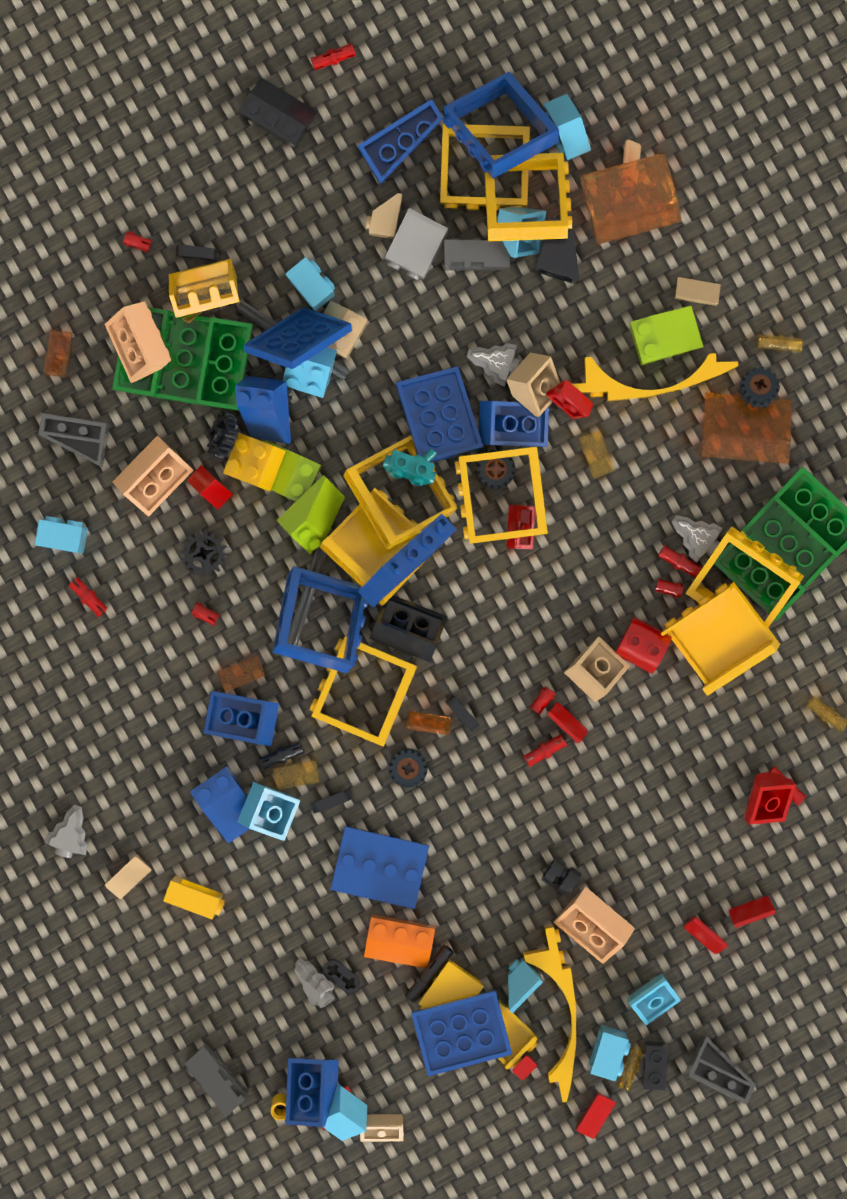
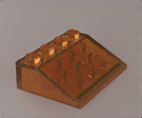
[580,153,682,245]
[699,392,792,465]

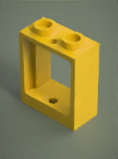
[163,876,225,919]

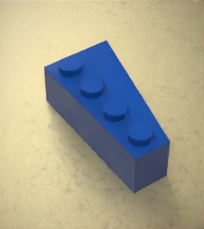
[358,99,443,185]

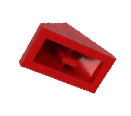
[187,465,233,510]

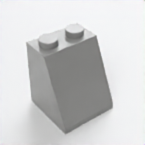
[385,208,448,281]

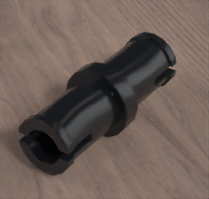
[259,741,305,770]

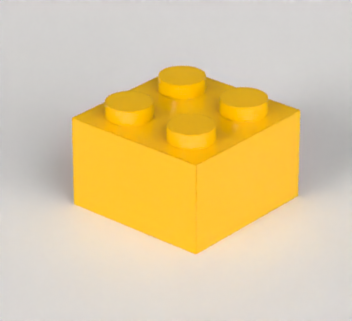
[223,433,286,491]

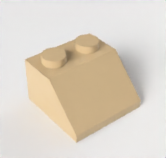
[323,301,368,360]
[506,353,560,417]
[564,636,630,702]

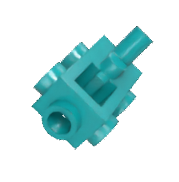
[382,449,437,486]

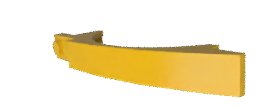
[572,353,738,401]
[523,924,576,1102]

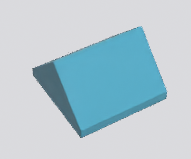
[627,973,681,1025]
[323,1084,367,1141]

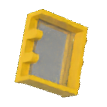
[169,259,240,318]

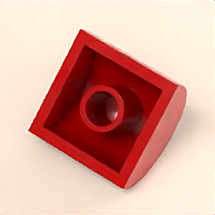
[615,616,672,674]
[744,772,796,825]

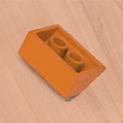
[364,914,435,968]

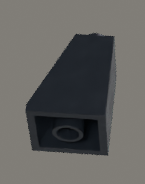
[534,215,579,285]

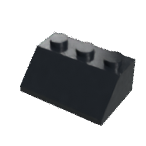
[238,78,318,149]
[370,595,448,662]

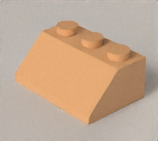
[105,301,171,383]
[112,435,193,517]
[553,887,635,964]

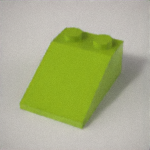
[629,306,703,366]
[262,440,322,501]
[276,475,345,554]

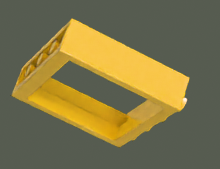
[440,124,530,211]
[485,153,572,241]
[343,436,457,550]
[455,447,548,544]
[685,527,804,628]
[310,636,417,747]

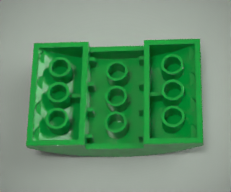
[112,304,253,411]
[714,466,847,621]

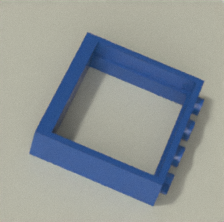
[443,71,559,179]
[358,514,457,607]
[272,566,368,673]

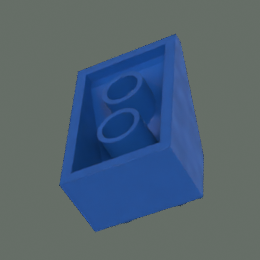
[235,376,291,444]
[479,401,549,447]
[204,691,279,746]
[190,766,249,843]
[286,1058,339,1127]

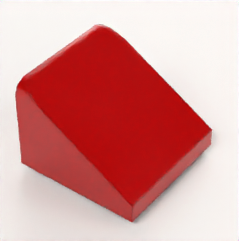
[512,1055,537,1080]

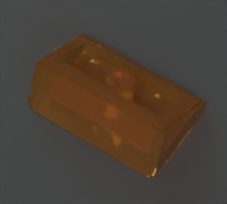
[218,656,266,692]
[407,711,451,735]

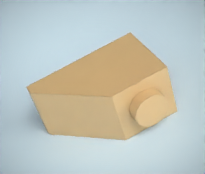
[366,193,402,239]

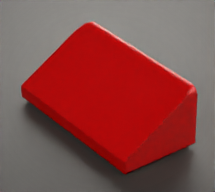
[546,380,593,419]
[507,505,535,550]
[547,702,588,744]
[728,896,776,928]
[684,915,728,954]
[575,1091,616,1139]

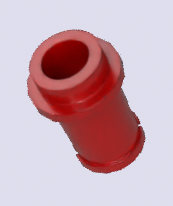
[123,231,152,253]
[655,579,684,599]
[191,603,220,626]
[529,686,556,715]

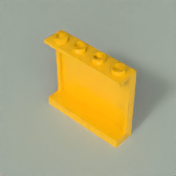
[319,488,423,606]
[661,582,781,696]

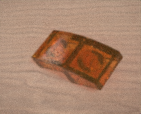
[44,329,73,377]

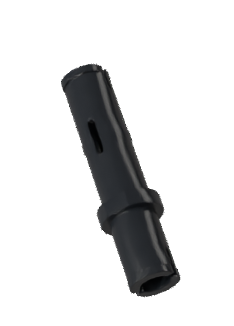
[405,944,454,1003]

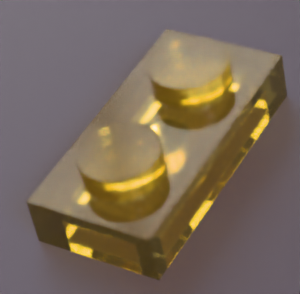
[579,431,614,479]
[273,760,320,790]

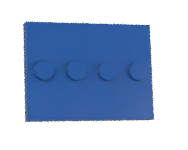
[244,307,352,369]
[395,366,483,463]
[331,826,429,909]
[411,990,512,1076]

